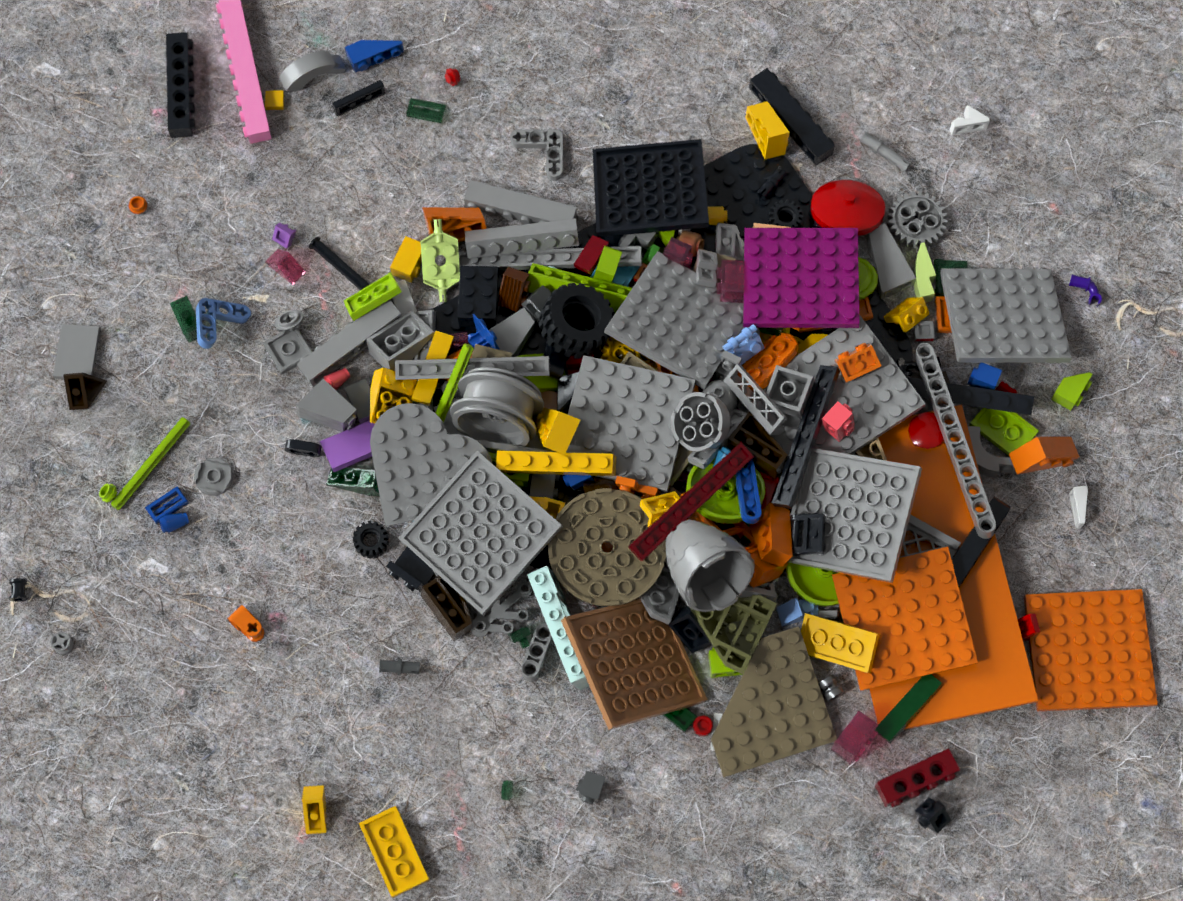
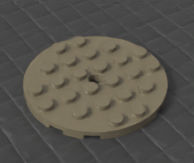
[548,488,666,607]

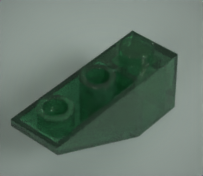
[326,468,380,497]

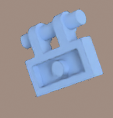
[722,324,765,365]

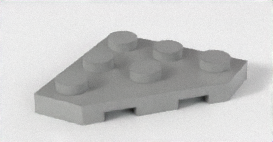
[640,565,680,624]

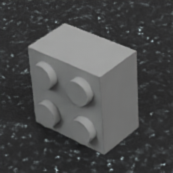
[763,365,814,418]

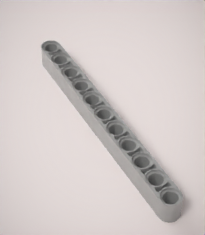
[916,343,996,539]

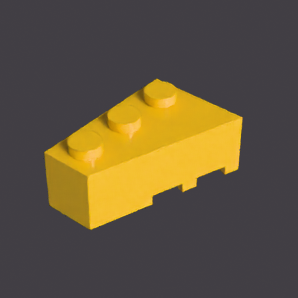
[745,101,789,160]

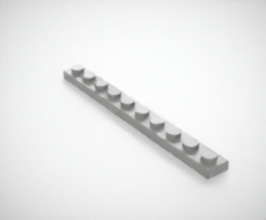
[459,246,642,271]

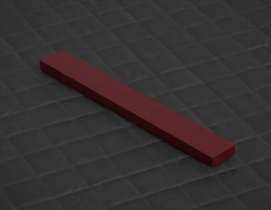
[628,442,754,561]

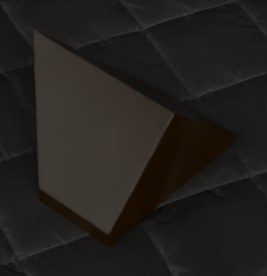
[63,373,107,410]

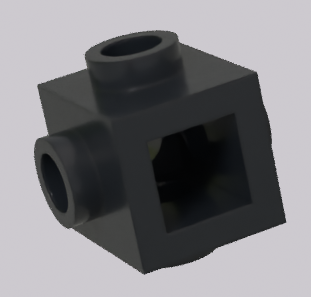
[915,798,951,833]

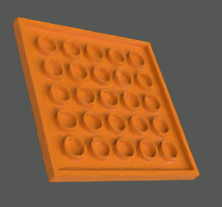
[832,546,978,691]
[1024,589,1158,712]

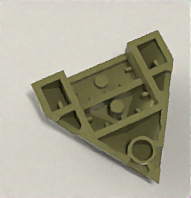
[690,595,777,675]

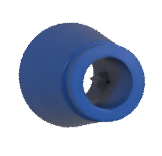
[159,513,189,534]

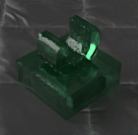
[508,626,531,649]

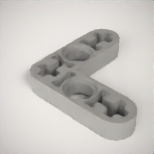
[510,129,563,181]

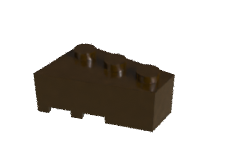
[727,411,788,480]
[420,576,472,641]

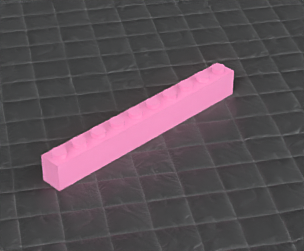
[216,0,272,144]

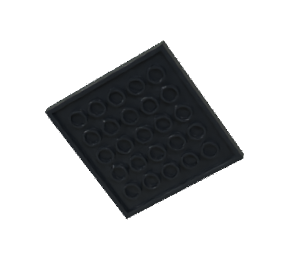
[593,139,709,237]

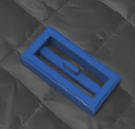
[145,486,189,524]

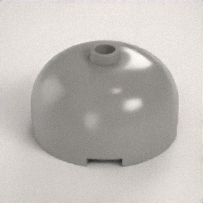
[671,392,731,452]

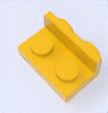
[883,297,929,332]
[640,491,680,527]

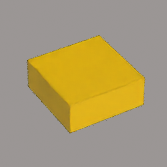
[265,90,284,110]

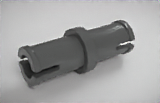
[379,659,420,675]

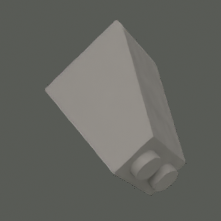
[296,379,357,432]

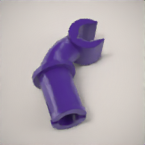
[1069,274,1102,307]

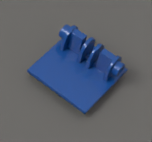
[468,314,500,350]

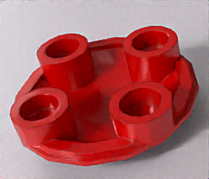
[908,412,945,449]

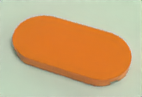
[737,333,799,393]

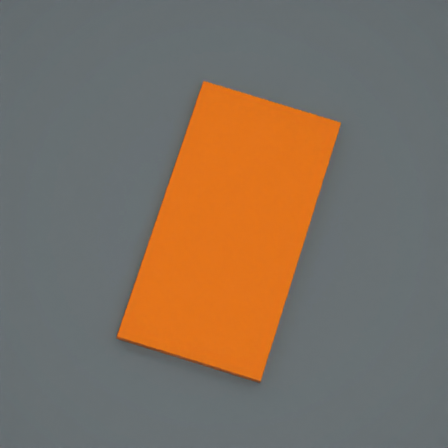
[869,405,1038,730]

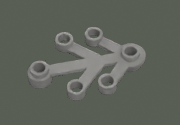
[471,582,533,637]

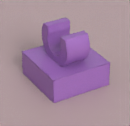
[272,222,296,249]

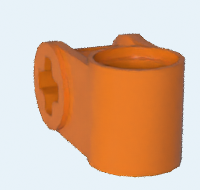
[227,605,265,642]

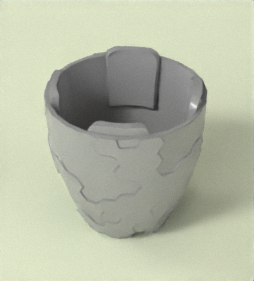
[665,520,755,612]

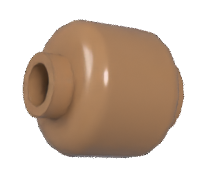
[675,230,704,257]

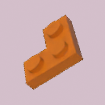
[615,476,660,499]

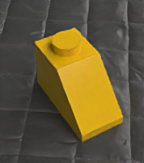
[302,785,327,834]

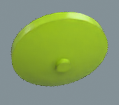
[686,457,765,524]
[786,562,840,606]

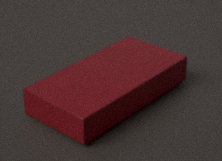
[574,235,609,274]

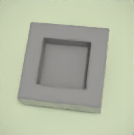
[914,321,934,342]

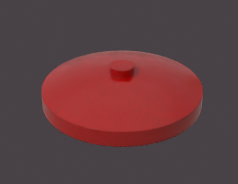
[811,180,885,236]

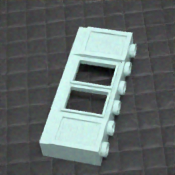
[527,566,589,690]

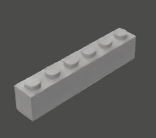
[464,180,577,224]
[465,219,579,258]
[297,300,402,387]

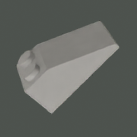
[366,310,435,371]

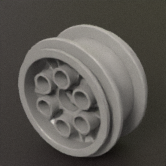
[450,367,544,447]

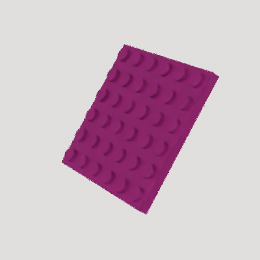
[743,228,859,328]

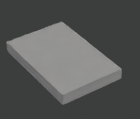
[53,324,100,379]

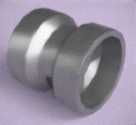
[818,674,845,702]

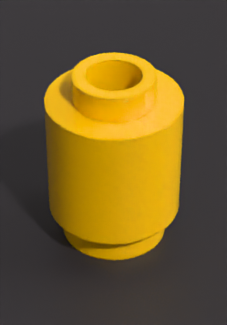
[708,206,727,225]

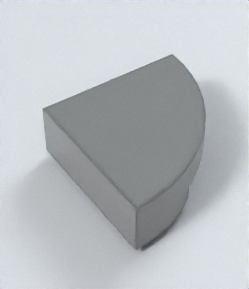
[818,610,843,623]

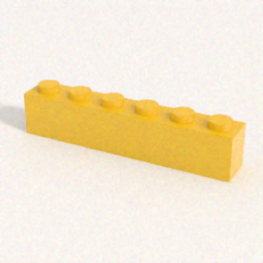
[496,451,617,476]

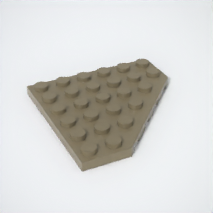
[710,626,837,778]

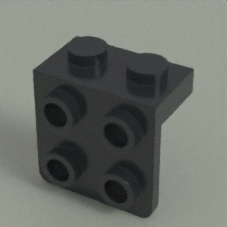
[386,547,435,592]

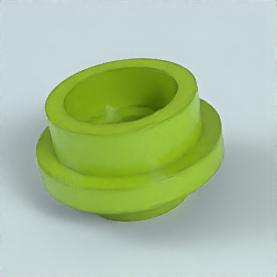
[99,484,117,503]

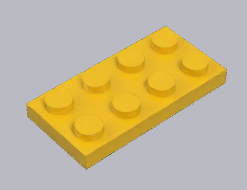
[801,613,880,673]
[359,806,430,898]

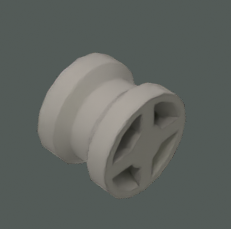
[50,632,74,655]

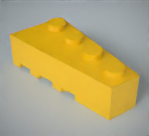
[535,408,580,455]

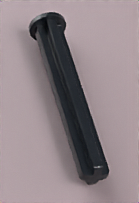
[309,237,369,290]

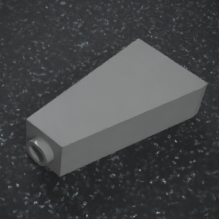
[866,223,916,299]

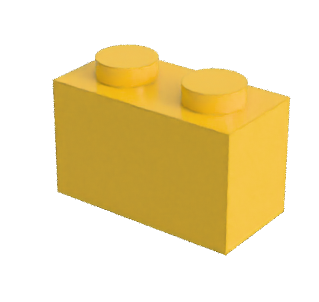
[390,236,422,283]

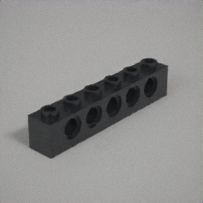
[166,32,196,138]

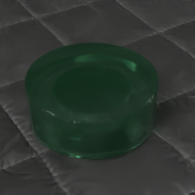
[501,780,513,801]

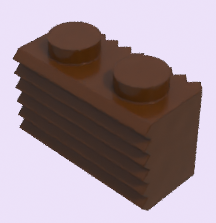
[497,267,531,312]

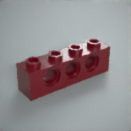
[875,748,960,808]

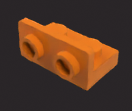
[835,343,881,383]

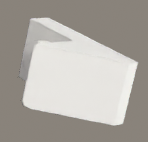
[950,105,990,135]

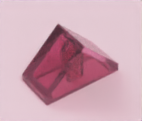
[265,249,305,285]

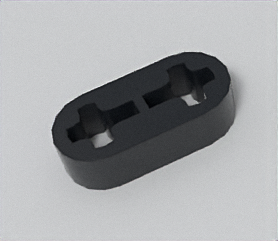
[284,439,322,457]

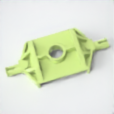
[420,219,460,302]

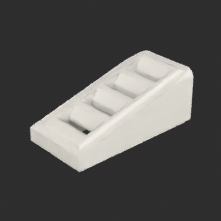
[1069,486,1088,529]

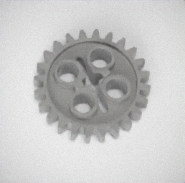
[887,191,948,248]

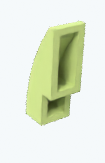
[914,242,936,303]

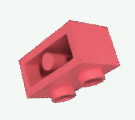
[822,401,855,442]

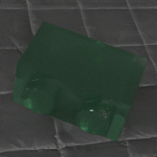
[170,296,197,343]

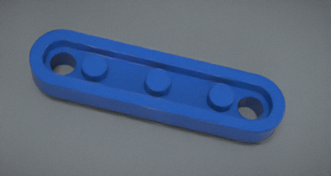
[735,459,762,524]

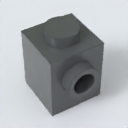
[576,771,605,805]

